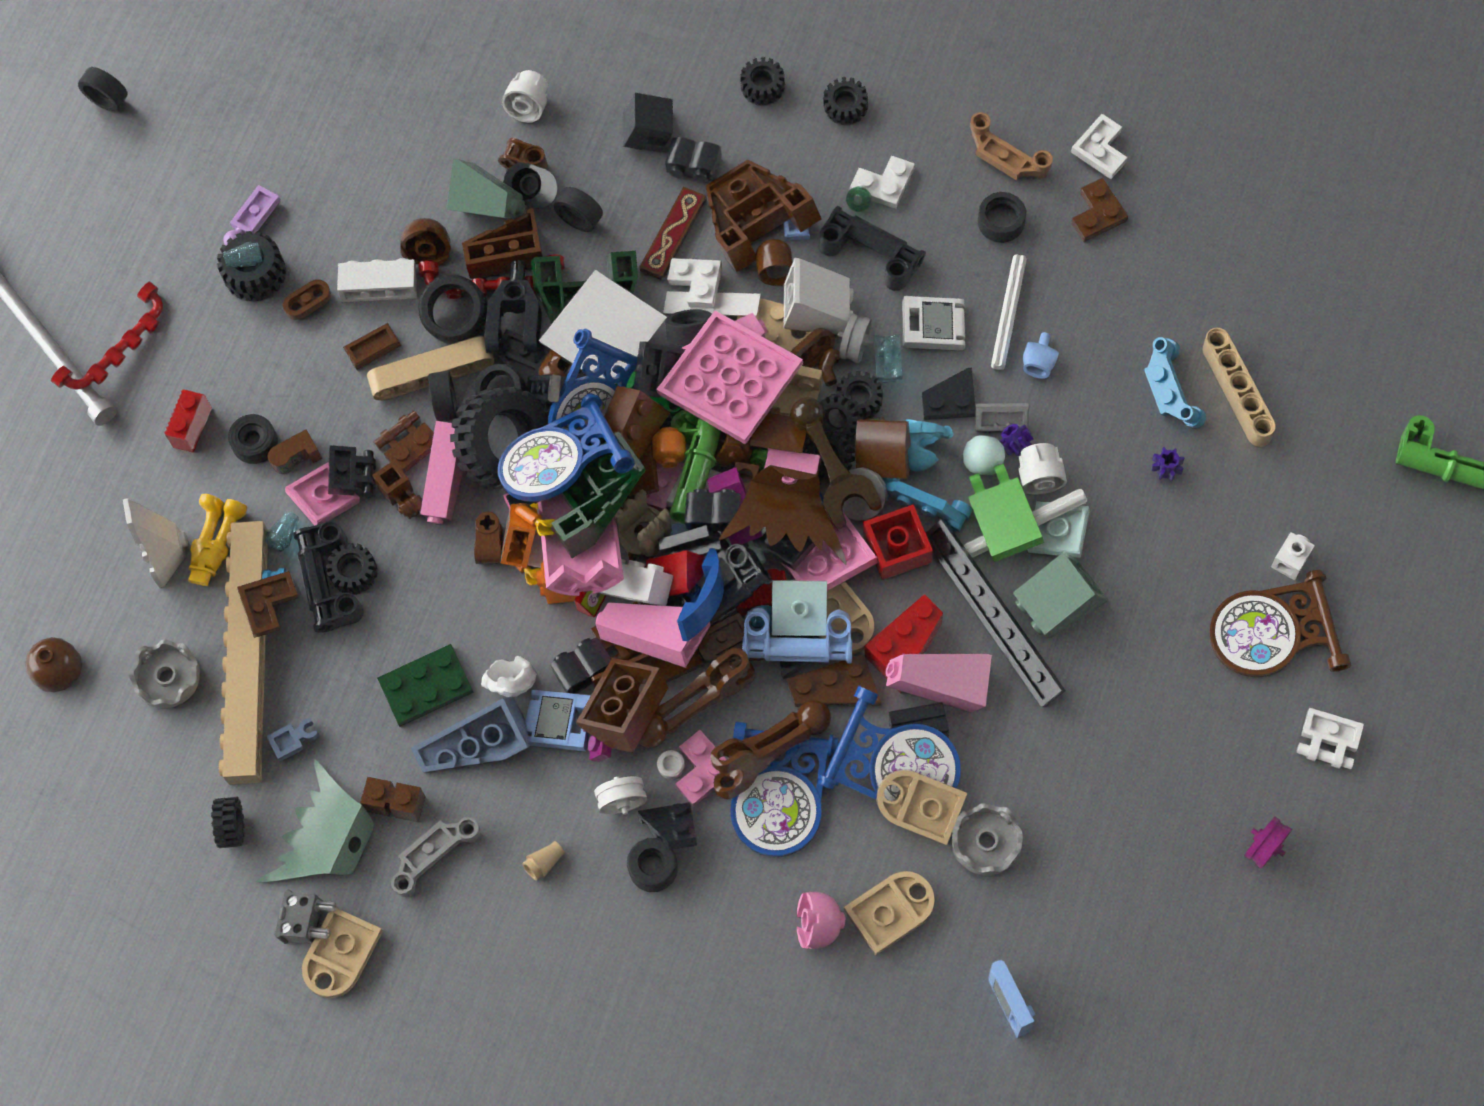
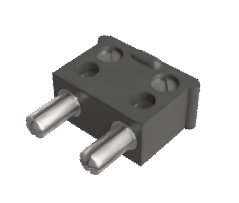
[274,889,337,944]

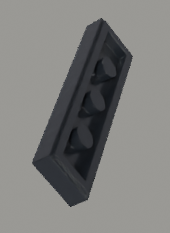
[526,375,561,402]

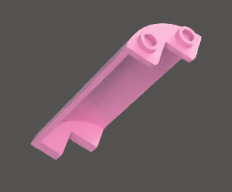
[538,494,624,596]

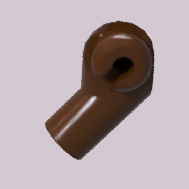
[818,348,841,387]

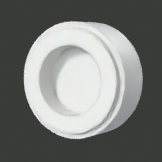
[657,750,685,779]

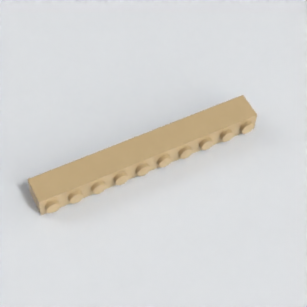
[219,521,269,785]

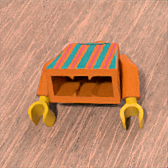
[500,503,555,585]

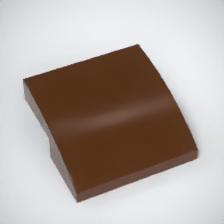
[855,420,911,479]

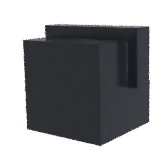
[623,92,673,153]

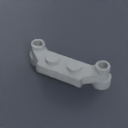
[391,817,480,898]

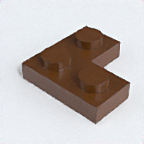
[1071,178,1128,242]
[237,571,298,638]

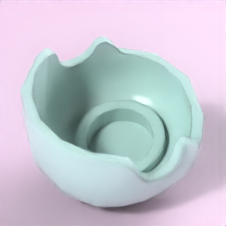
[963,435,1005,475]

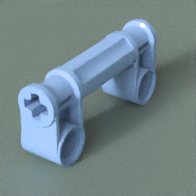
[743,608,852,663]

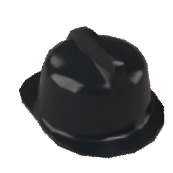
[503,163,558,209]

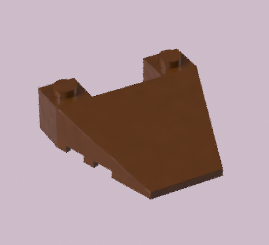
[706,159,822,273]

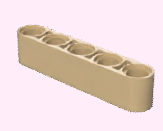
[1202,328,1276,447]
[367,336,494,401]

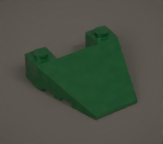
[531,251,638,324]
[534,432,645,558]

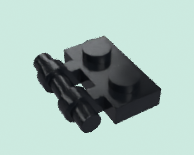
[328,445,376,498]

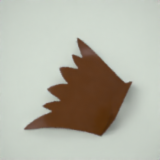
[719,465,847,565]

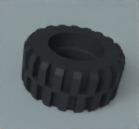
[450,387,549,489]

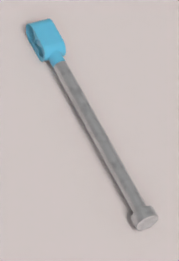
[0,273,117,426]

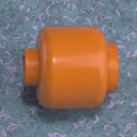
[652,427,686,468]

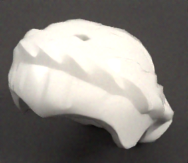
[481,656,537,697]

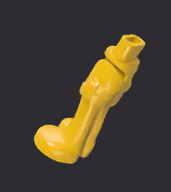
[188,494,248,586]

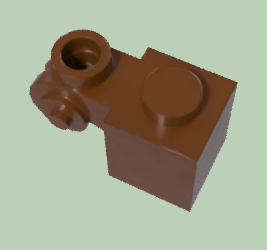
[372,460,422,520]

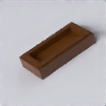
[343,323,401,370]

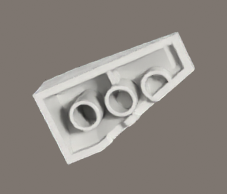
[123,498,188,588]

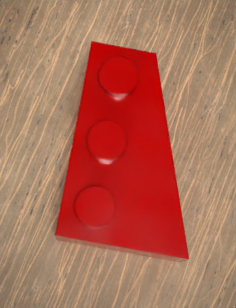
[864,594,943,694]

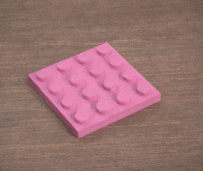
[657,311,803,444]

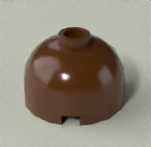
[400,218,451,266]
[25,637,82,693]

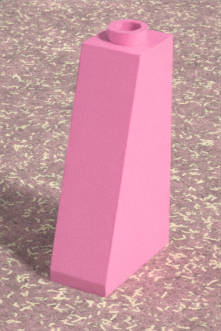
[420,421,463,524]
[595,603,710,668]
[886,654,992,712]

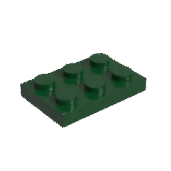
[377,644,474,727]

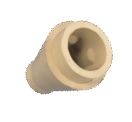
[522,841,565,880]

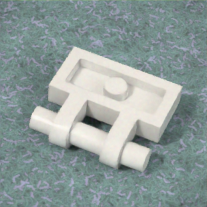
[1296,708,1364,769]

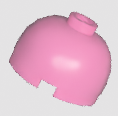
[797,892,845,949]

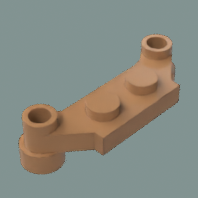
[970,112,1053,180]

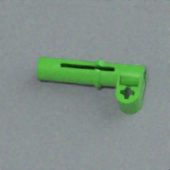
[670,410,722,524]
[1396,415,1484,489]

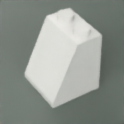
[784,258,853,335]

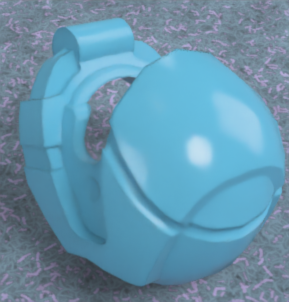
[905,419,954,472]

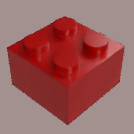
[863,504,933,580]

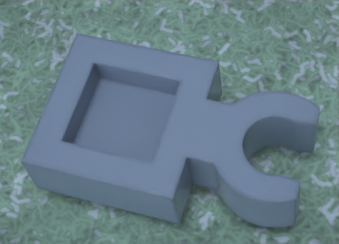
[266,718,319,762]

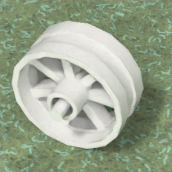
[594,776,647,815]

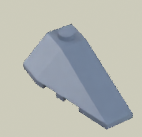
[411,697,529,772]

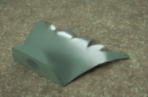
[255,759,374,882]

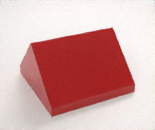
[646,550,706,596]

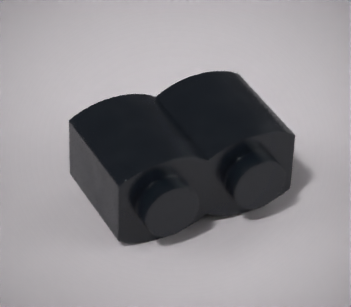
[665,137,722,182]
[685,489,742,532]
[551,637,611,694]

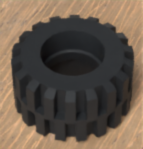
[217,231,286,301]

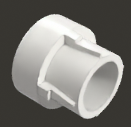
[502,70,548,123]
[1019,443,1067,495]

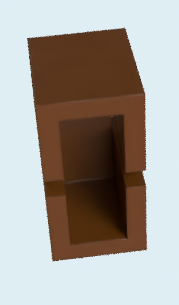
[360,777,426,822]

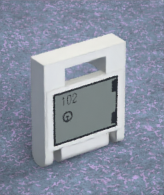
[902,296,965,350]

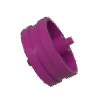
[1244,816,1292,869]

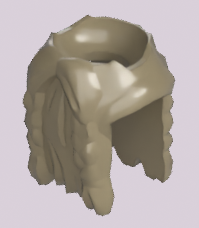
[614,489,673,557]

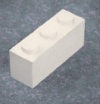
[337,258,418,302]
[591,559,673,606]

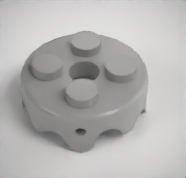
[129,639,200,708]
[952,803,1023,876]

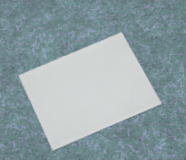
[539,270,667,378]

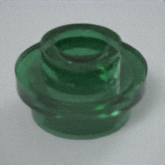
[846,186,872,212]

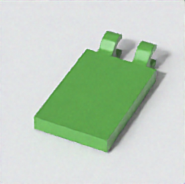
[968,463,1044,562]

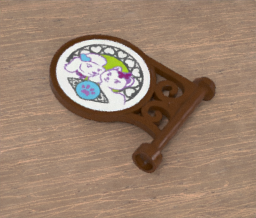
[1209,570,1351,677]

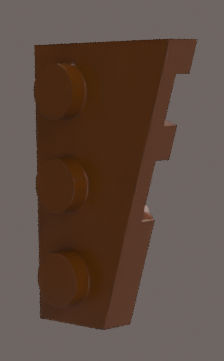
[786,654,881,707]

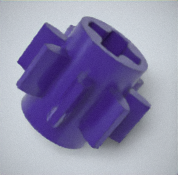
[1000,424,1034,456]
[1151,447,1185,481]

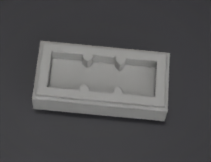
[975,403,1029,431]

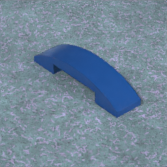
[677,548,724,642]

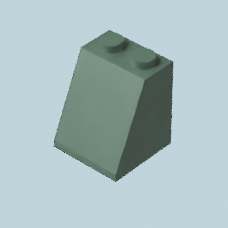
[447,159,525,220]
[1013,552,1108,637]

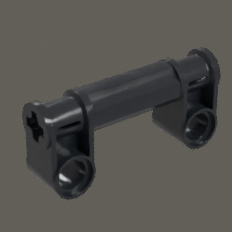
[819,206,926,291]
[293,521,364,633]
[666,544,772,625]

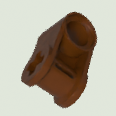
[498,137,548,170]
[474,511,503,564]

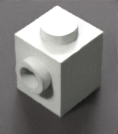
[1271,532,1315,580]

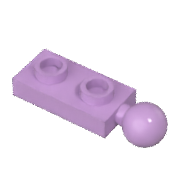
[223,185,281,246]

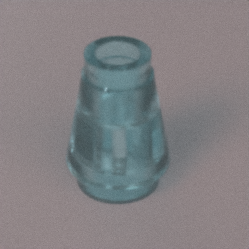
[223,241,262,267]
[265,511,299,551]

